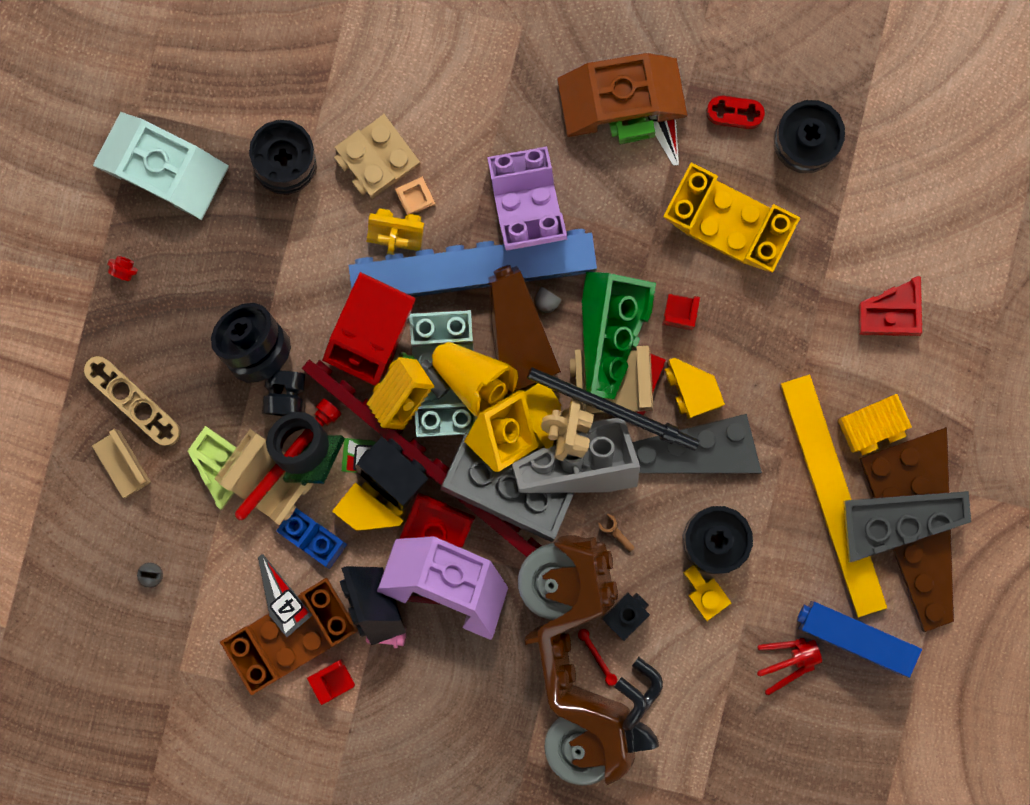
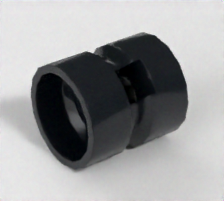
[262,370,305,416]

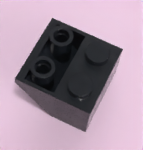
[340,566,406,645]

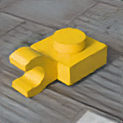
[683,565,732,621]

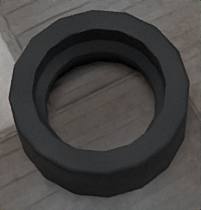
[266,412,329,474]

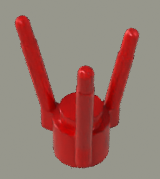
[757,637,822,695]

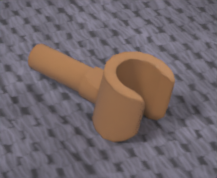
[598,514,635,552]

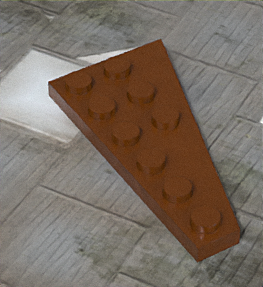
[859,427,954,632]

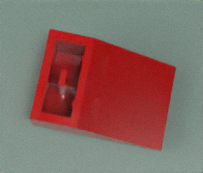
[322,272,416,386]

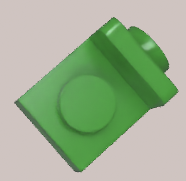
[609,117,655,145]

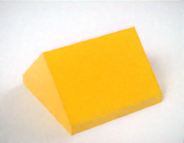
[464,390,538,472]

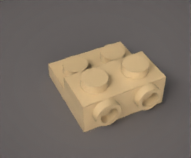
[334,114,421,199]

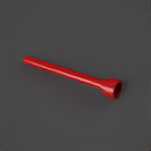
[235,398,342,520]

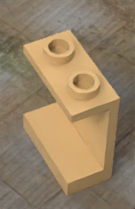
[570,346,654,414]
[214,429,315,525]

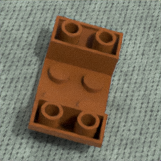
[557,53,687,137]
[220,577,358,695]

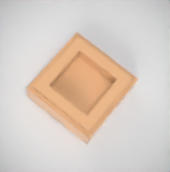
[395,176,436,215]

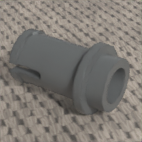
[420,360,451,399]

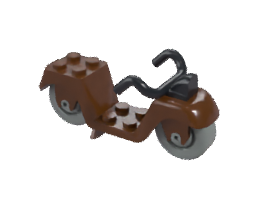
[518,535,663,786]

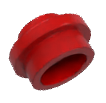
[107,256,138,281]

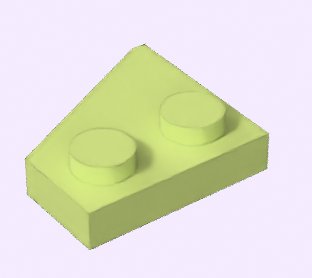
[188,426,237,510]

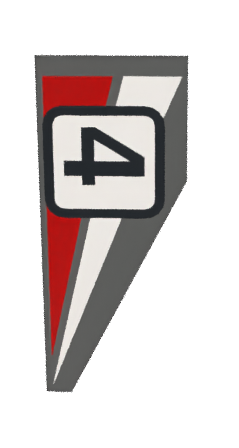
[258,554,312,637]

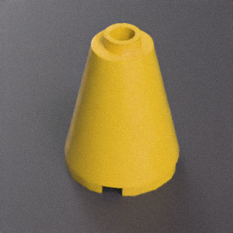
[432,342,518,417]

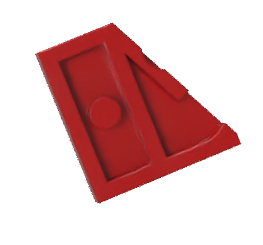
[859,276,922,336]

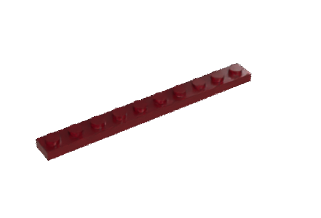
[301,359,542,557]

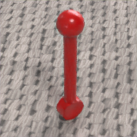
[578,629,617,686]

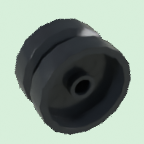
[774,100,845,173]
[211,303,291,383]
[682,506,753,574]

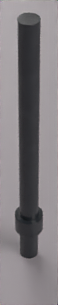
[527,367,700,451]

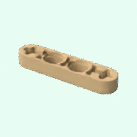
[84,356,181,446]

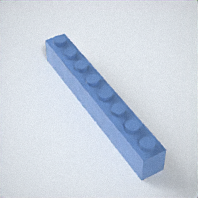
[348,229,597,297]

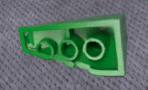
[582,272,656,399]

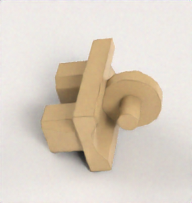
[541,398,594,461]

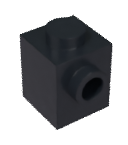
[601,592,650,641]

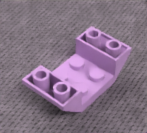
[487,146,568,251]
[377,536,508,640]

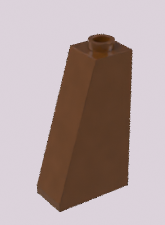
[488,265,561,395]

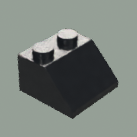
[356,437,428,511]

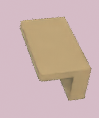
[92,429,151,498]

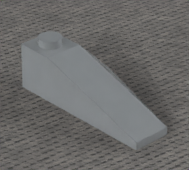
[512,418,640,493]

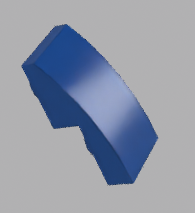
[276,508,348,569]

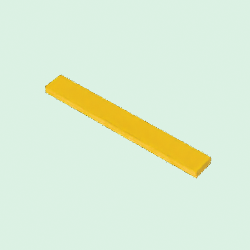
[780,374,887,618]

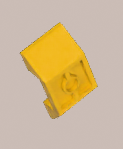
[663,162,800,273]

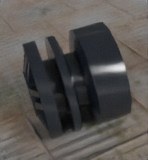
[249,120,316,195]

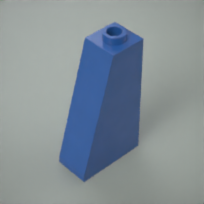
[797,601,922,678]

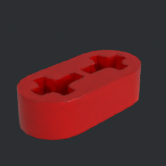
[706,95,765,129]

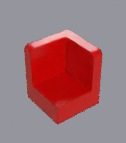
[662,294,700,331]
[307,659,355,705]

